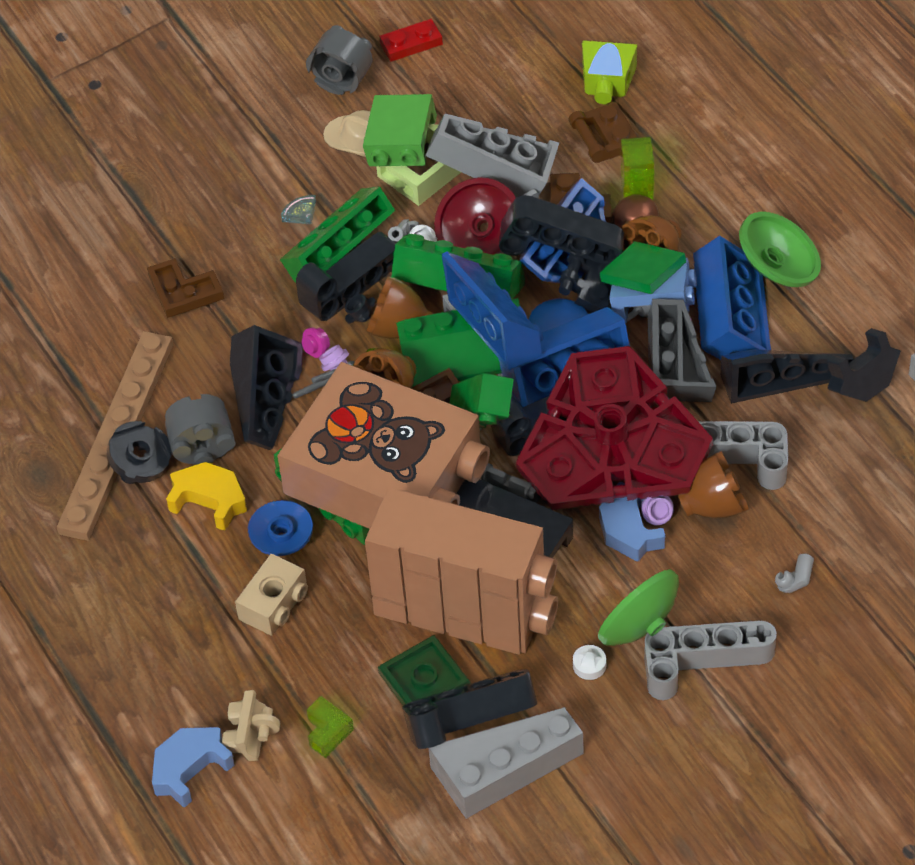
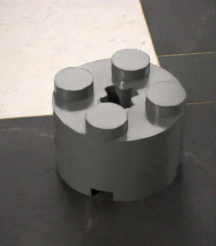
[306,25,373,95]
[165,394,236,465]

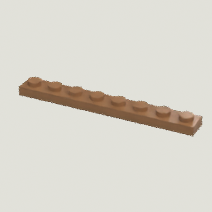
[57,331,174,541]

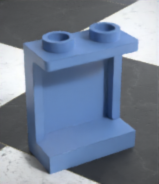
[610,258,697,323]

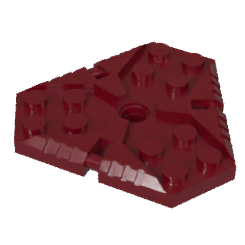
[516,346,713,510]

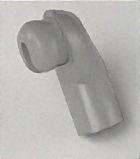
[775,554,814,593]

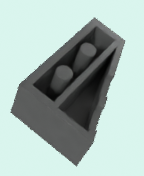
[648,299,716,402]

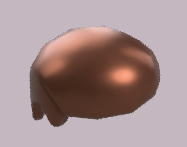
[613,194,659,228]

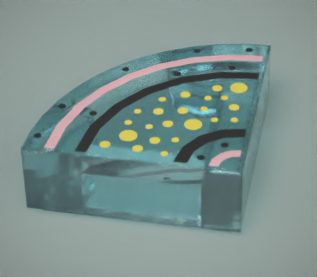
[281,195,316,224]

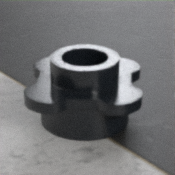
[345,294,377,324]

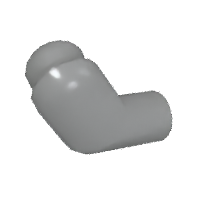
[388,219,419,242]

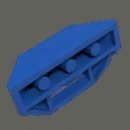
[520,178,606,283]

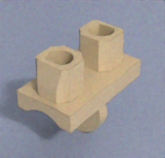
[222,690,280,761]

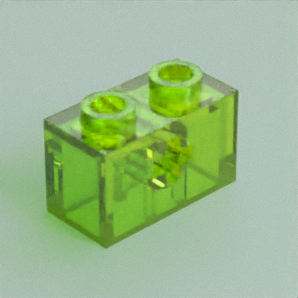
[621,137,654,201]

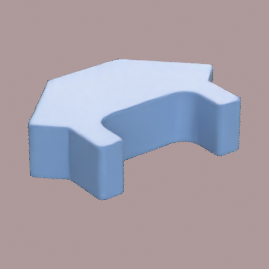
[599,481,665,561]
[152,727,234,807]

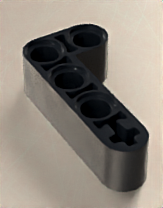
[499,195,624,265]
[296,232,397,321]
[491,395,567,456]
[402,669,538,749]

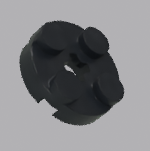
[107,421,172,484]

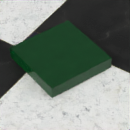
[378,635,471,706]

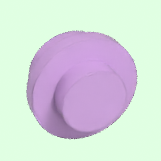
[319,345,349,371]
[641,495,674,525]

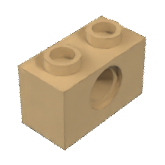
[235,554,308,636]

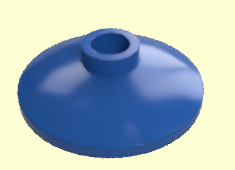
[248,500,313,556]

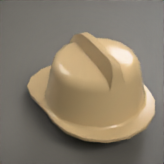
[323,110,370,157]

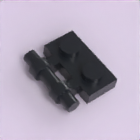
[558,253,612,313]

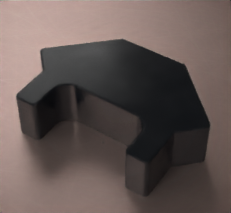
[827,328,901,402]

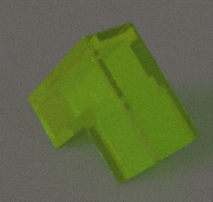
[307,696,354,758]

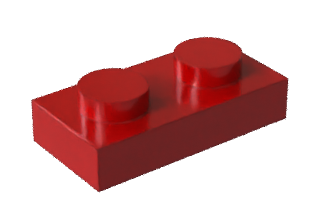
[379,18,443,62]

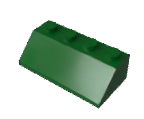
[391,234,525,299]
[396,298,520,387]

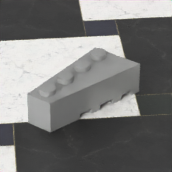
[425,113,559,197]
[429,707,584,819]

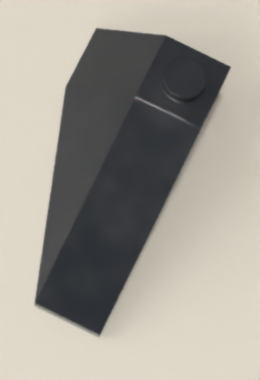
[230,325,303,450]
[720,349,854,404]

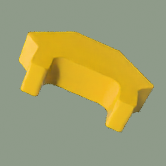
[166,462,247,530]

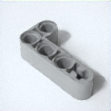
[698,421,788,490]
[644,621,777,700]

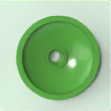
[739,212,821,287]
[598,569,679,646]

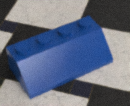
[693,235,771,360]
[442,252,543,370]
[498,307,630,407]

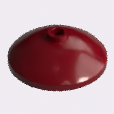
[434,177,516,255]

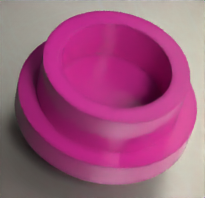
[302,327,330,358]

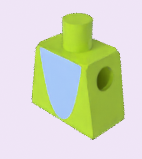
[582,41,637,104]

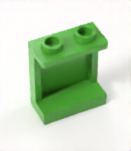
[363,94,437,166]

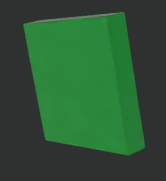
[600,241,686,294]

